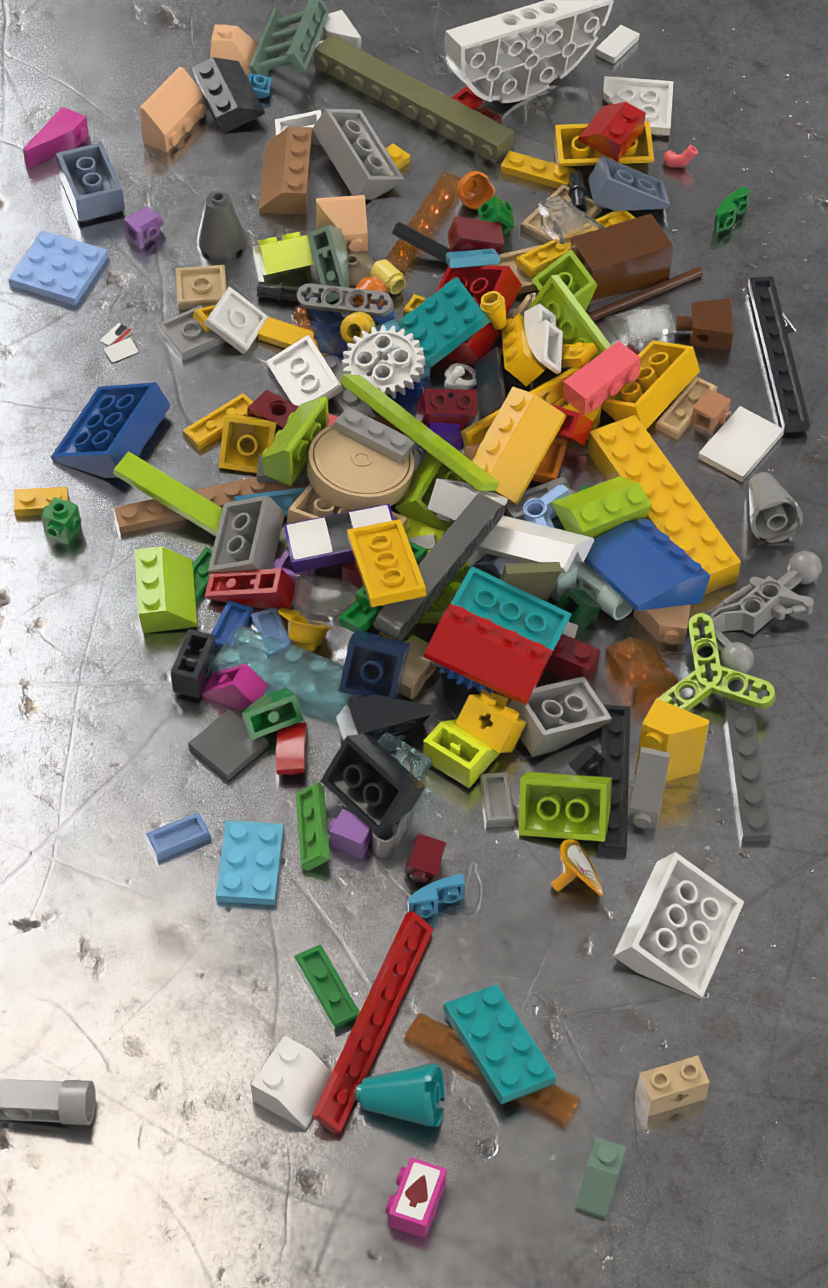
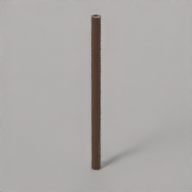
[587,267,703,322]

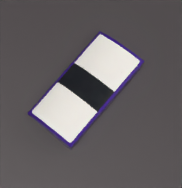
[284,504,394,573]

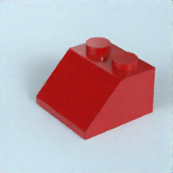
[578,102,646,162]

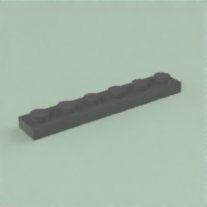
[723,692,772,842]

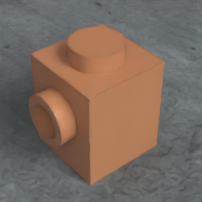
[690,389,731,436]

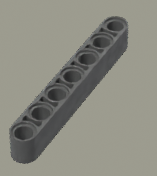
[374,493,505,641]

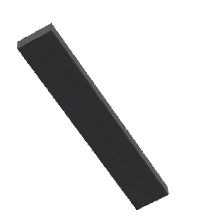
[597,705,630,855]

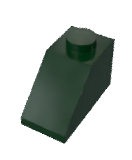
[555,588,602,636]

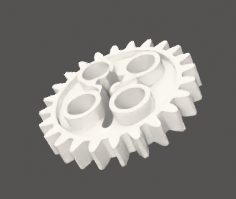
[342,325,425,399]

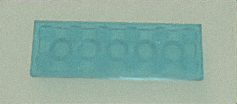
[212,623,354,720]

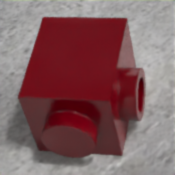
[404,833,447,882]

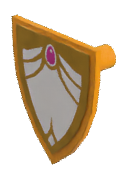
[551,839,603,897]

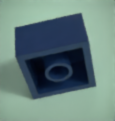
[338,630,410,699]

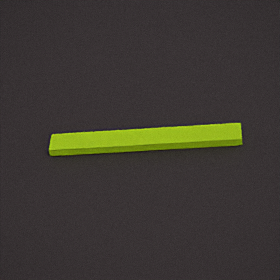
[340,374,499,491]

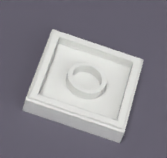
[204,286,268,354]

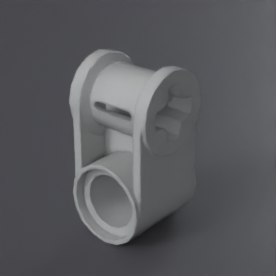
[372,811,411,858]

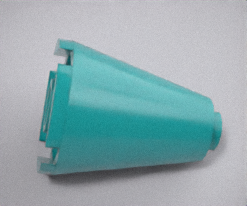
[356,1063,445,1127]

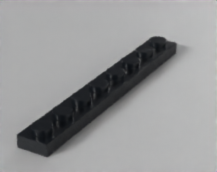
[748,276,810,433]

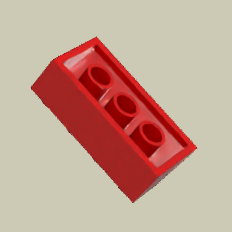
[423,603,553,705]

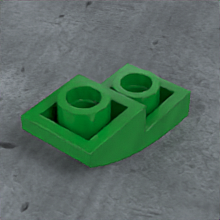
[713,186,750,233]

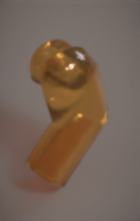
[292,306,321,334]

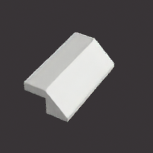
[476,516,594,574]

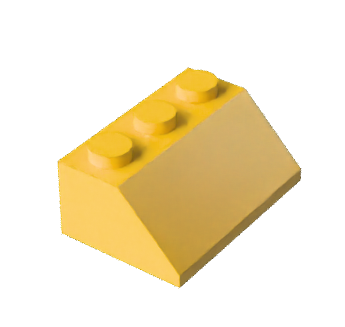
[635,698,710,781]

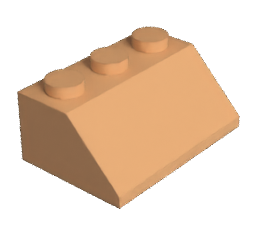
[140,67,207,153]

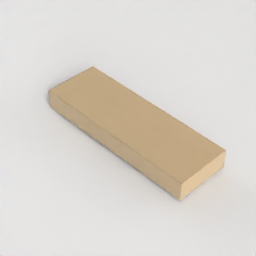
[655,376,717,440]

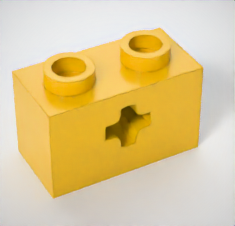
[455,692,527,753]

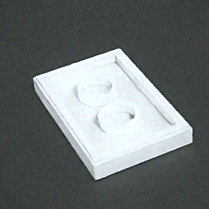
[266,335,344,406]
[698,406,784,482]

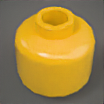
[340,312,375,344]

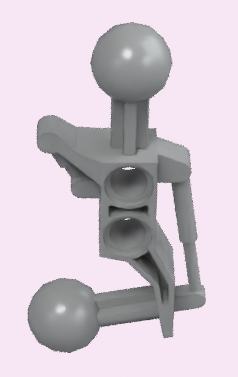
[698,550,822,674]

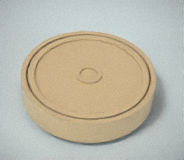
[307,424,414,511]

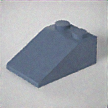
[588,155,670,211]

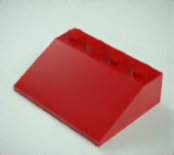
[435,265,522,365]

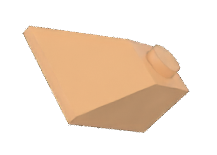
[210,24,258,78]
[316,195,368,252]

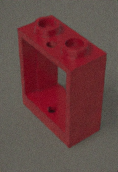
[415,389,477,433]

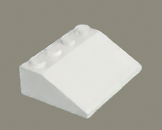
[613,852,744,999]

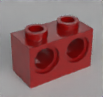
[549,403,593,446]

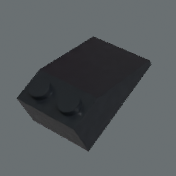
[336,694,438,740]

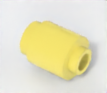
[370,259,406,295]

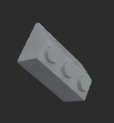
[208,495,285,573]

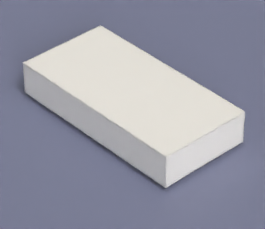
[595,25,640,64]

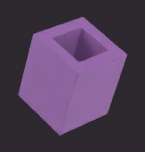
[327,809,372,859]

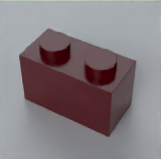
[447,216,504,254]

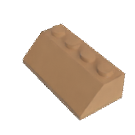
[259,127,313,215]

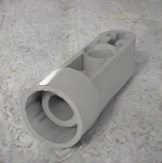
[0,1079,96,1125]

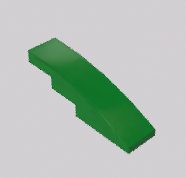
[338,541,428,632]

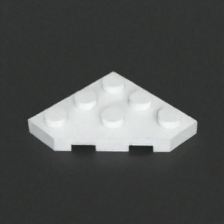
[603,76,673,135]

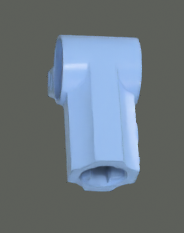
[523,484,571,528]

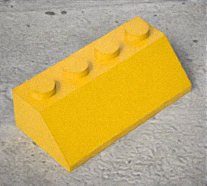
[553,121,654,166]
[601,340,700,429]
[471,387,566,505]

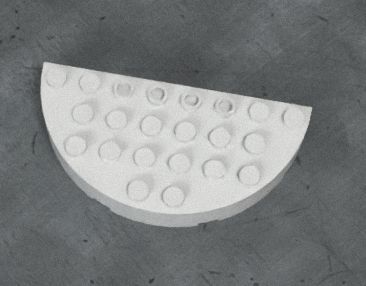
[445,0,614,103]

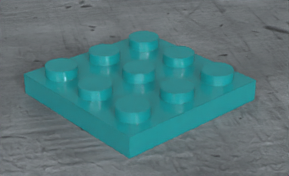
[397,277,491,368]

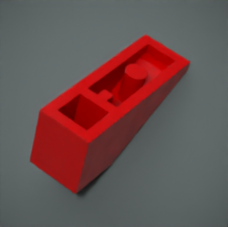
[205,568,296,609]

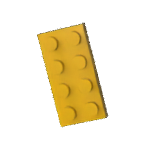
[347,519,427,607]

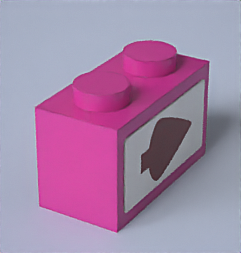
[385,1157,447,1239]

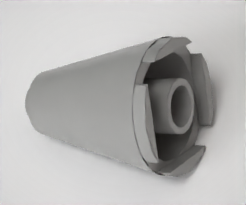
[748,472,803,543]

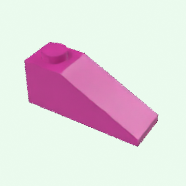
[23,107,89,168]

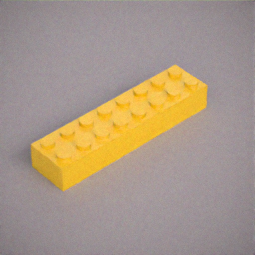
[588,415,741,595]

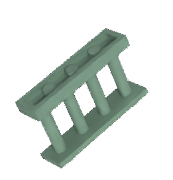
[249,0,329,77]

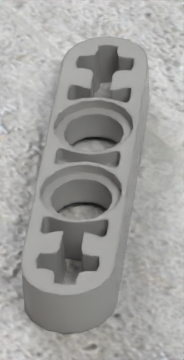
[297,284,394,317]

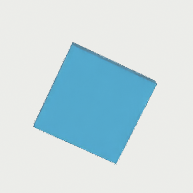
[446,249,500,268]

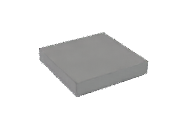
[157,305,226,361]

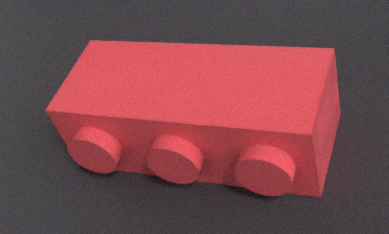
[563,341,641,415]

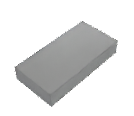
[480,772,515,828]

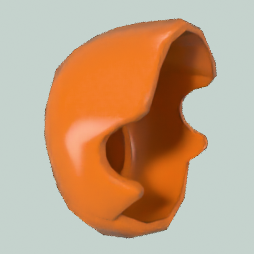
[457,171,495,210]

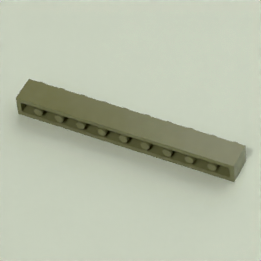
[314,34,514,164]

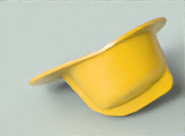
[278,608,333,652]

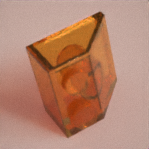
[604,637,679,707]

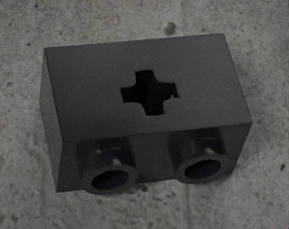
[170,629,217,698]

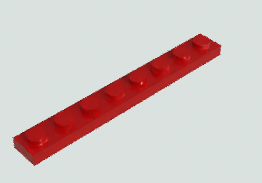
[312,911,433,1134]

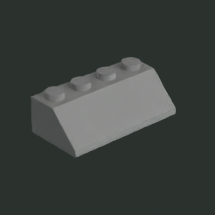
[312,109,405,199]

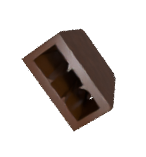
[675,299,733,351]

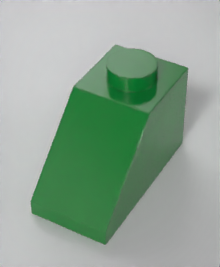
[242,688,304,740]

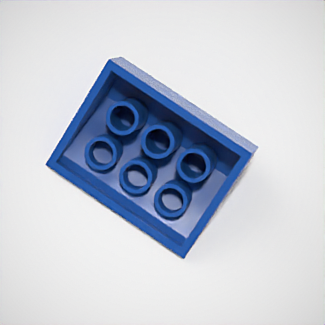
[50,382,171,478]
[584,518,711,611]

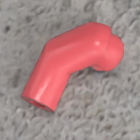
[663,145,698,168]

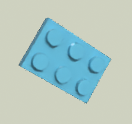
[216,820,284,905]

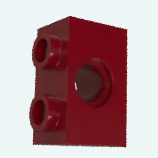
[247,389,299,435]

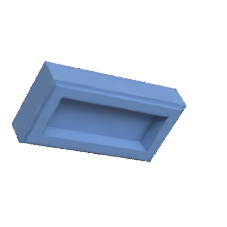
[251,607,294,661]
[145,812,211,861]

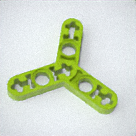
[657,613,775,711]

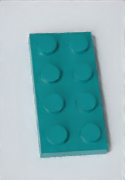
[451,566,572,657]
[443,984,557,1104]

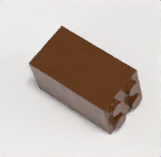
[568,214,673,305]

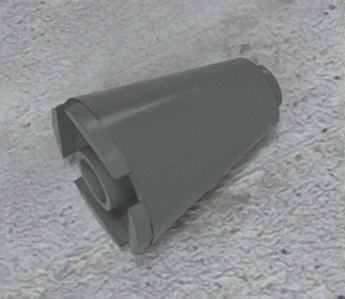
[197,191,246,260]

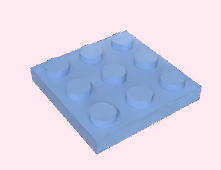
[8,230,108,306]

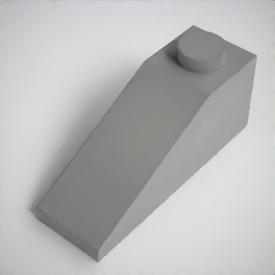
[628,747,670,829]

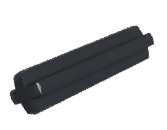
[392,222,450,264]

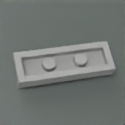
[333,407,416,463]

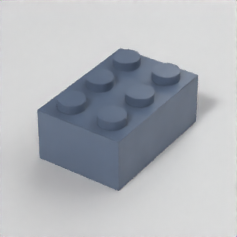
[56,142,125,222]

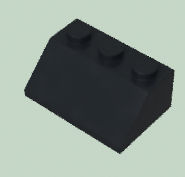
[192,57,265,134]
[474,347,533,419]
[321,733,426,836]

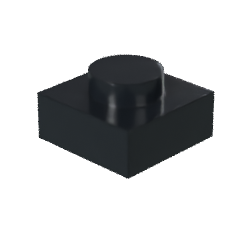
[568,745,606,776]

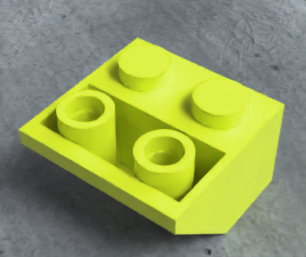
[253,232,314,275]
[423,719,500,788]

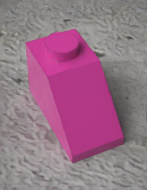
[201,663,268,711]

